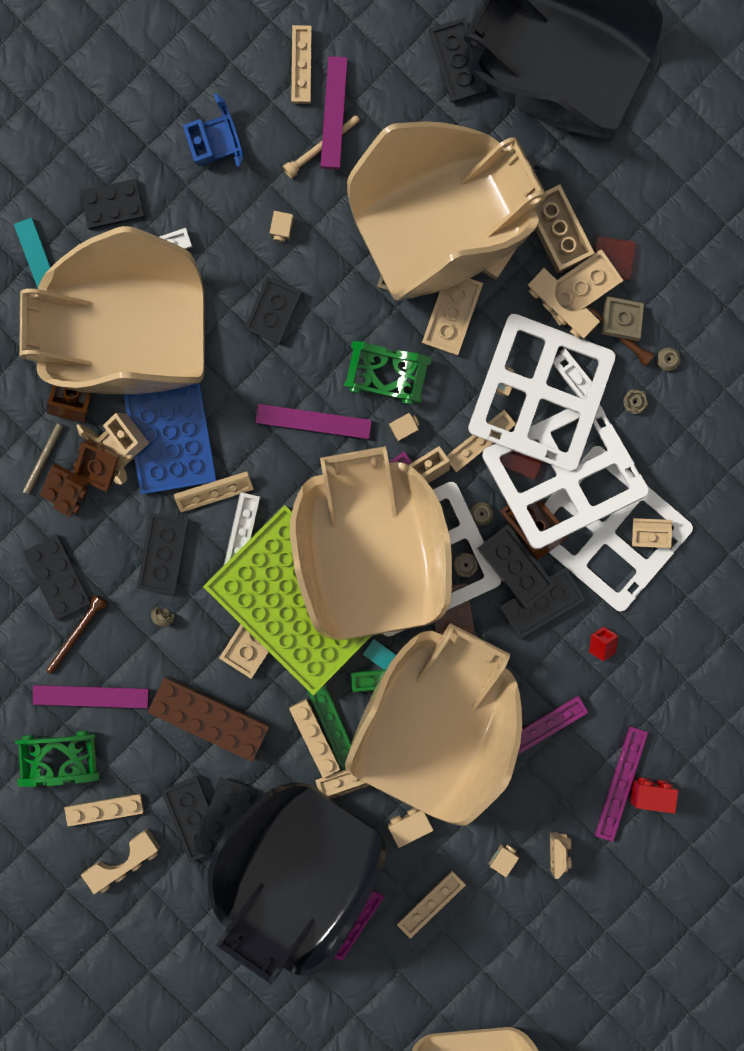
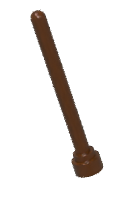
[584,305,655,366]
[46,594,108,674]

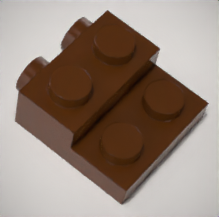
[73,439,120,492]
[40,463,89,517]

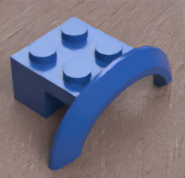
[183,93,243,167]

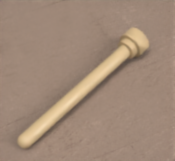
[282,116,360,179]

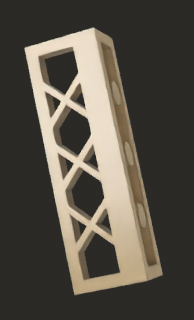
[315,770,370,799]

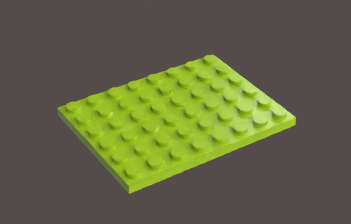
[203,505,372,696]

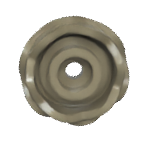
[656,347,681,371]
[623,390,648,414]
[470,502,494,526]
[454,553,478,577]
[151,607,174,627]

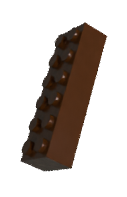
[147,676,270,762]

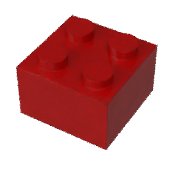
[630,777,678,814]

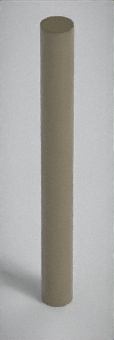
[23,423,64,495]

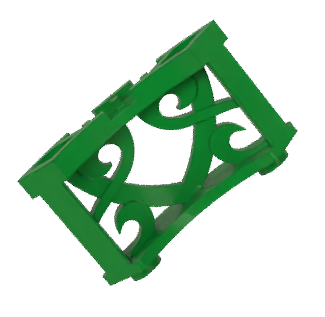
[343,341,432,405]
[15,730,99,787]

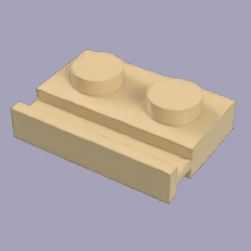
[632,518,672,548]

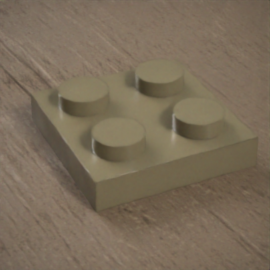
[601,296,644,341]

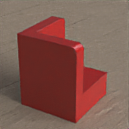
[589,626,618,662]

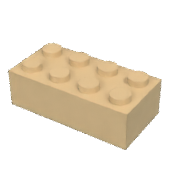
[535,185,594,274]

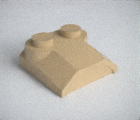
[550,832,571,879]

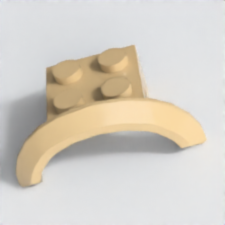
[77,413,149,484]

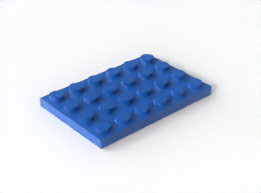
[124,383,217,495]

